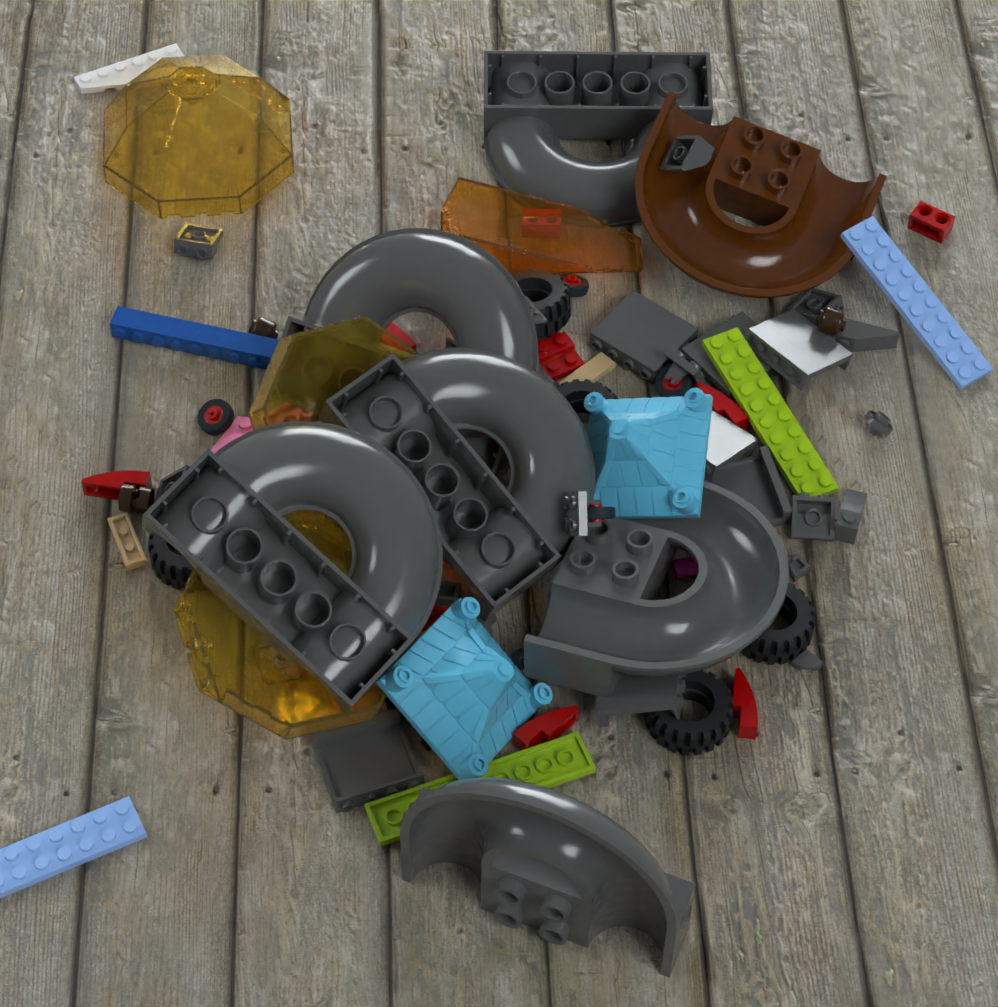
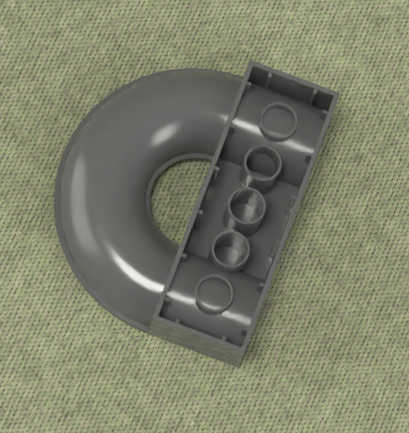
[484,51,713,228]
[265,228,538,477]
[319,348,595,622]
[142,421,443,715]
[524,481,789,698]
[400,777,696,978]

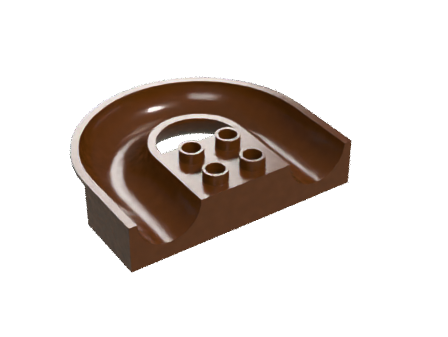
[635,91,887,298]

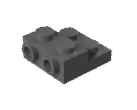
[174,223,223,260]
[786,288,844,327]
[791,493,836,542]

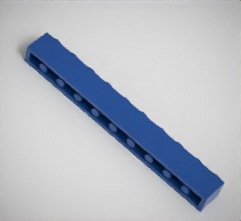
[109,306,281,371]

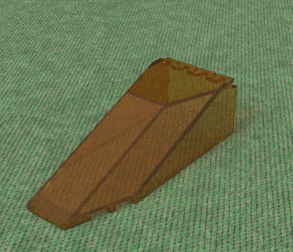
[440,177,643,274]

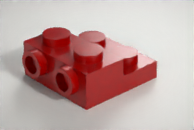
[537,331,585,381]

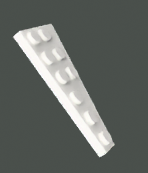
[74,43,198,94]

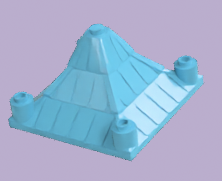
[584,388,713,519]
[376,597,553,780]

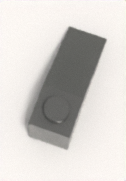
[834,318,900,352]
[834,489,867,545]

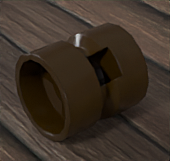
[118,484,155,514]

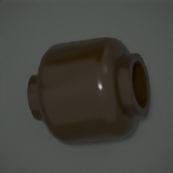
[815,306,847,336]
[248,317,279,339]

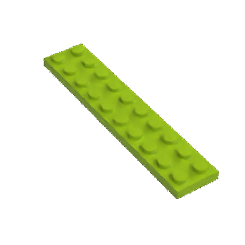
[701,327,839,497]
[364,731,596,847]

